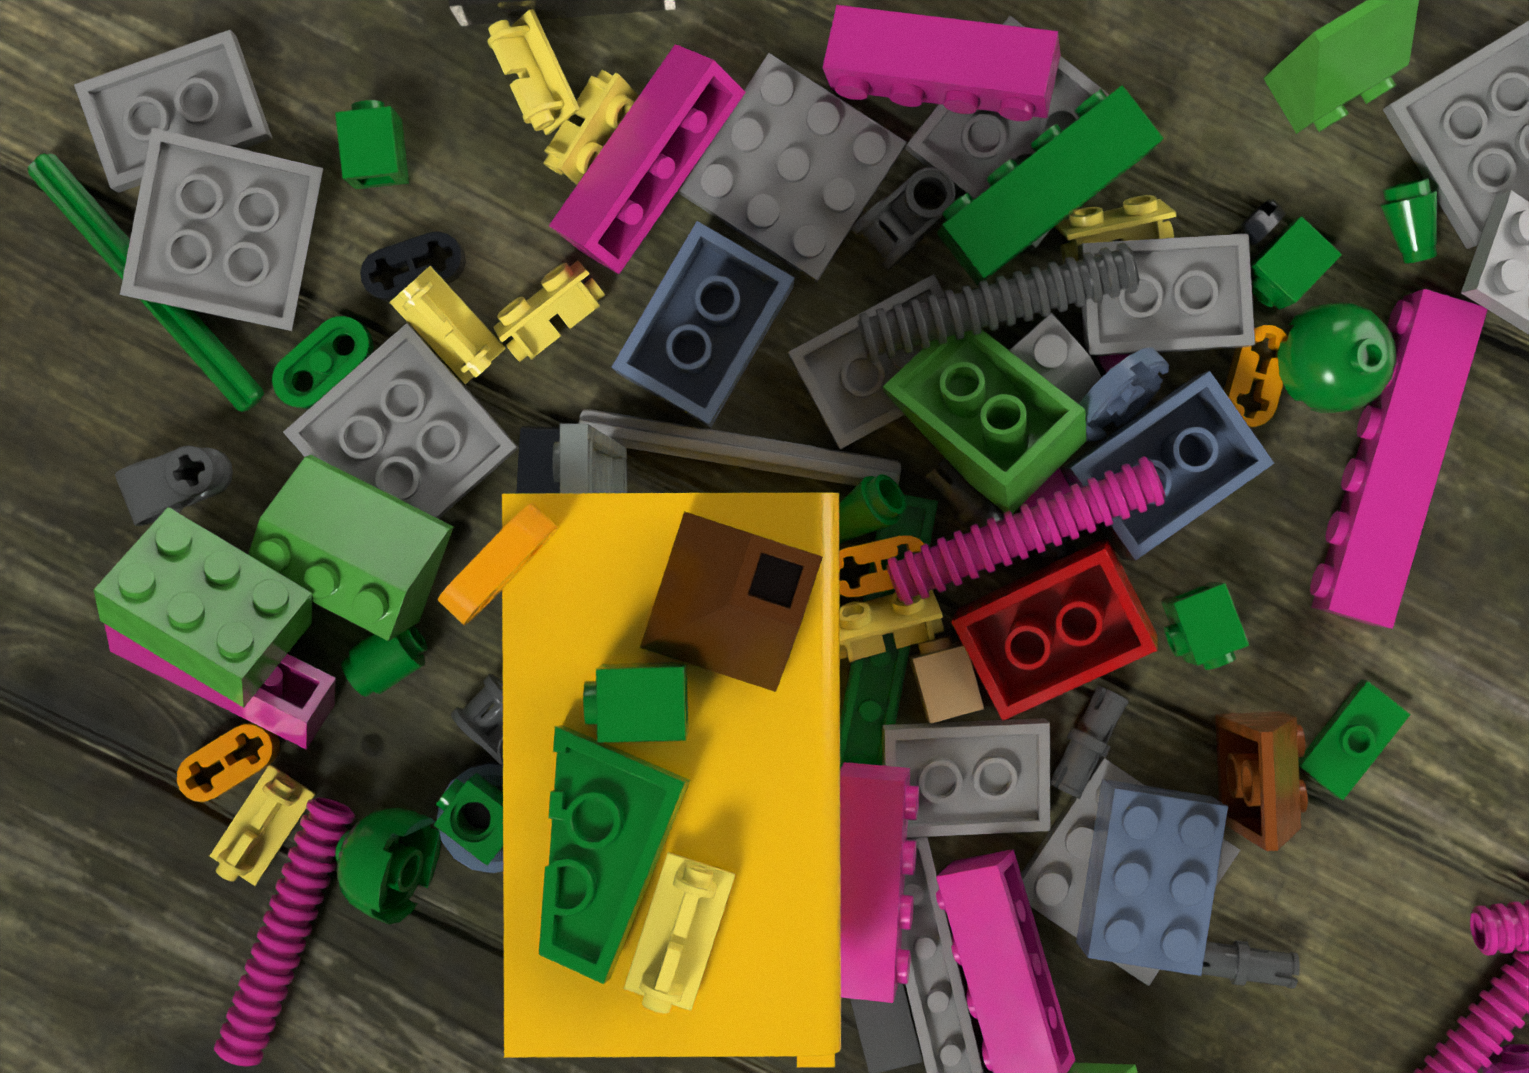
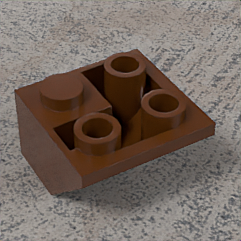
[640,511,823,692]

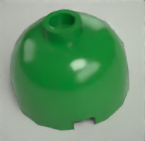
[1278,303,1396,413]
[335,808,441,925]

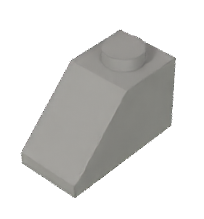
[1009,313,1102,404]

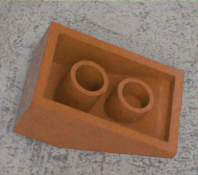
[1215,711,1308,851]

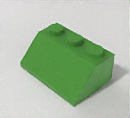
[248,455,454,641]

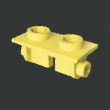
[487,9,580,135]
[543,70,639,185]
[1055,195,1176,262]
[493,261,605,362]
[389,265,506,384]
[840,590,944,663]
[210,764,316,886]
[624,852,735,1013]

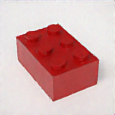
[951,537,1158,721]

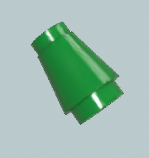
[1380,178,1438,264]
[839,474,906,544]

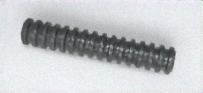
[857,242,1139,363]

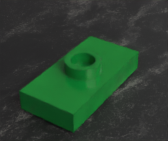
[1298,679,1411,800]

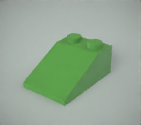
[1263,0,1419,134]
[883,329,1087,514]

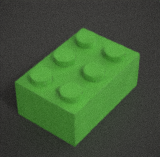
[94,507,312,708]

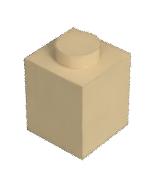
[909,635,984,724]

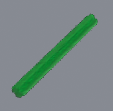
[27,153,264,412]

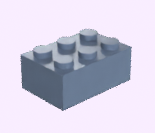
[612,221,794,428]
[1061,371,1275,561]
[1076,779,1228,976]

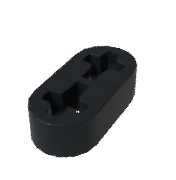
[360,231,466,302]

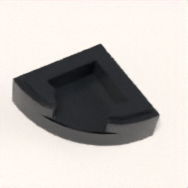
[1232,199,1286,248]

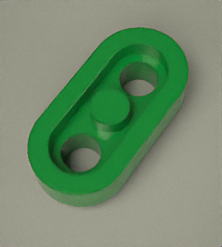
[272,316,373,409]

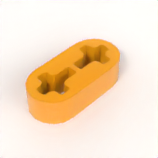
[1224,325,1288,428]
[437,502,558,625]
[839,535,924,597]
[177,722,280,802]

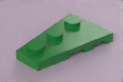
[539,725,690,984]

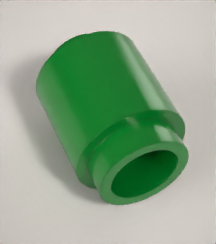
[341,626,428,697]

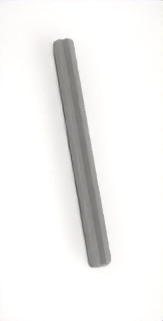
[578,409,901,486]

